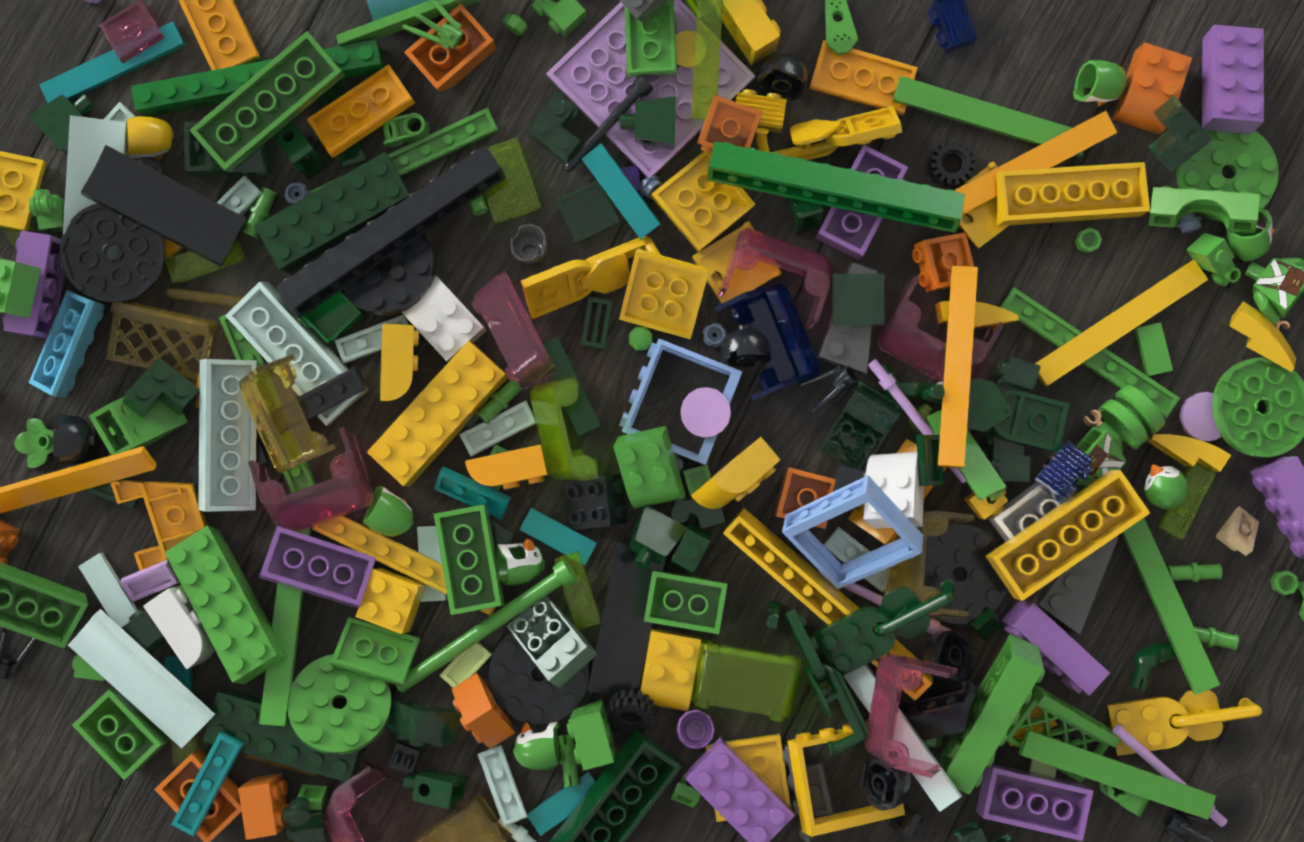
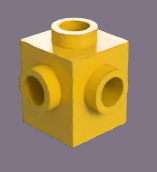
[964,489,1008,520]

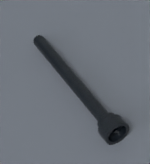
[564,76,654,172]

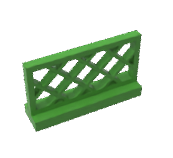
[1006,684,1121,783]

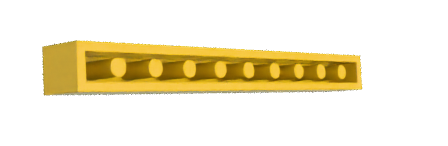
[723,508,933,700]

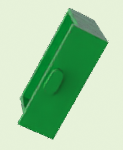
[297,291,364,345]

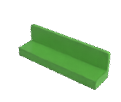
[926,410,1006,501]

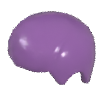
[676,710,715,749]

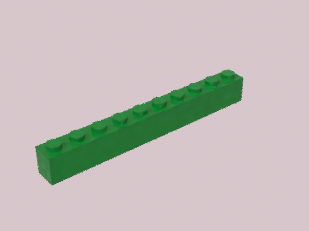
[131,39,385,117]
[707,141,965,233]

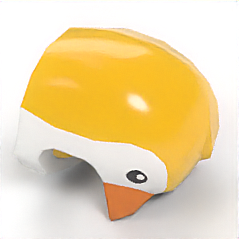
[127,116,174,161]

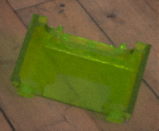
[530,374,599,481]
[691,639,802,722]

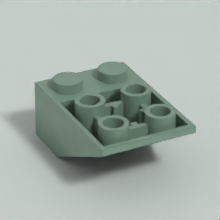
[507,596,597,688]

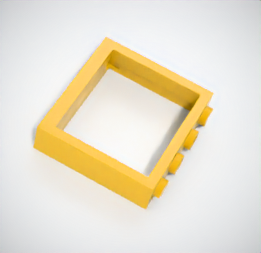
[788,718,905,837]

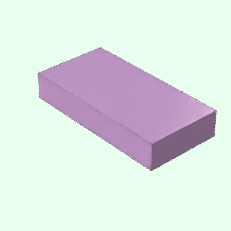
[120,559,179,602]

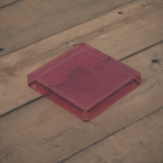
[99,0,165,63]

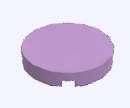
[680,387,731,438]
[1179,392,1221,442]

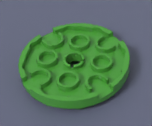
[1176,130,1279,222]
[1212,357,1304,458]
[287,654,391,755]

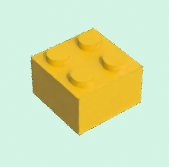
[355,568,426,634]

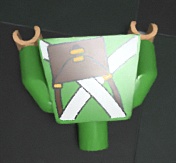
[1245,258,1304,330]
[1044,410,1126,487]

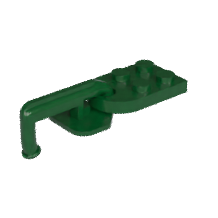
[921,378,1070,453]
[813,579,956,676]
[784,609,869,757]

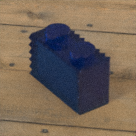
[928,0,978,53]
[1035,440,1094,502]

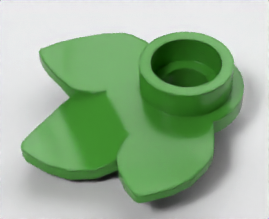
[14,418,54,468]

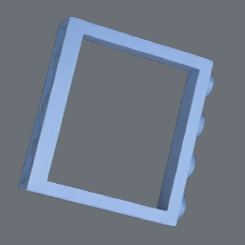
[619,339,742,465]
[782,475,923,589]

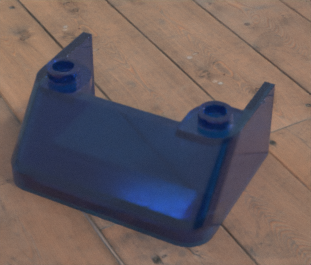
[715,284,820,401]

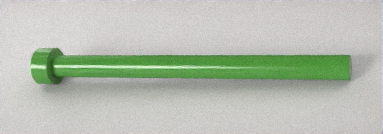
[396,559,578,693]

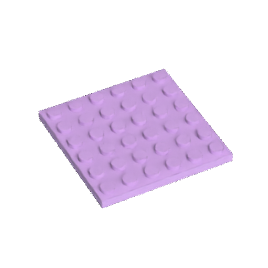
[546,0,756,178]

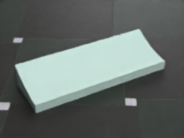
[61,115,128,267]
[225,282,369,426]
[198,359,257,512]
[68,609,215,749]

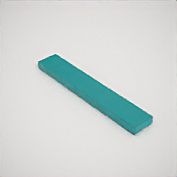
[39,21,186,103]

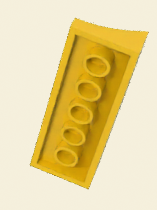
[996,162,1150,226]

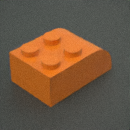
[404,3,497,92]
[1113,42,1192,135]
[154,748,242,842]

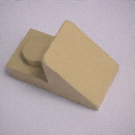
[1216,506,1259,556]

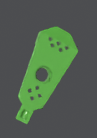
[825,0,858,55]

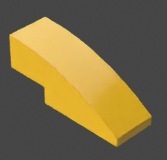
[935,301,1019,329]
[1229,301,1296,372]
[1147,434,1231,472]

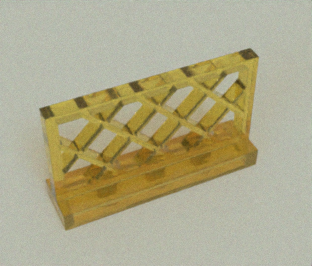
[106,301,218,380]

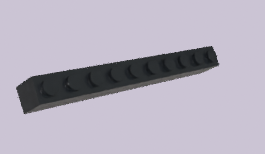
[275,146,506,319]

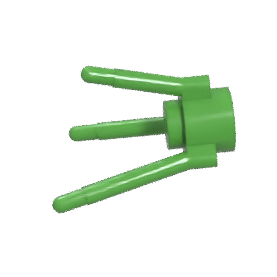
[402,0,464,49]

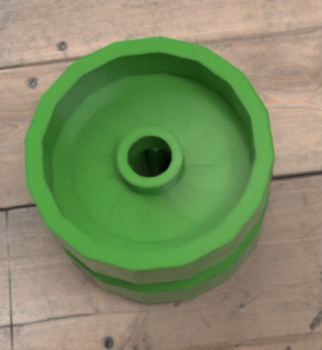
[1098,384,1165,449]

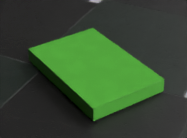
[625,0,677,78]
[331,617,420,687]

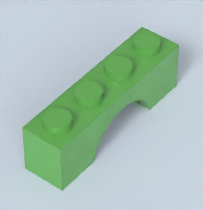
[1148,186,1260,233]

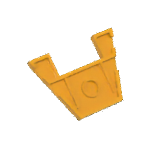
[111,480,207,571]

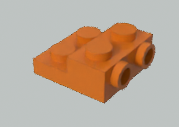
[697,95,763,153]
[912,232,978,293]

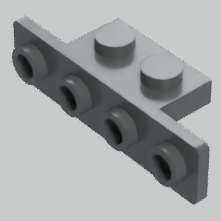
[782,743,834,842]

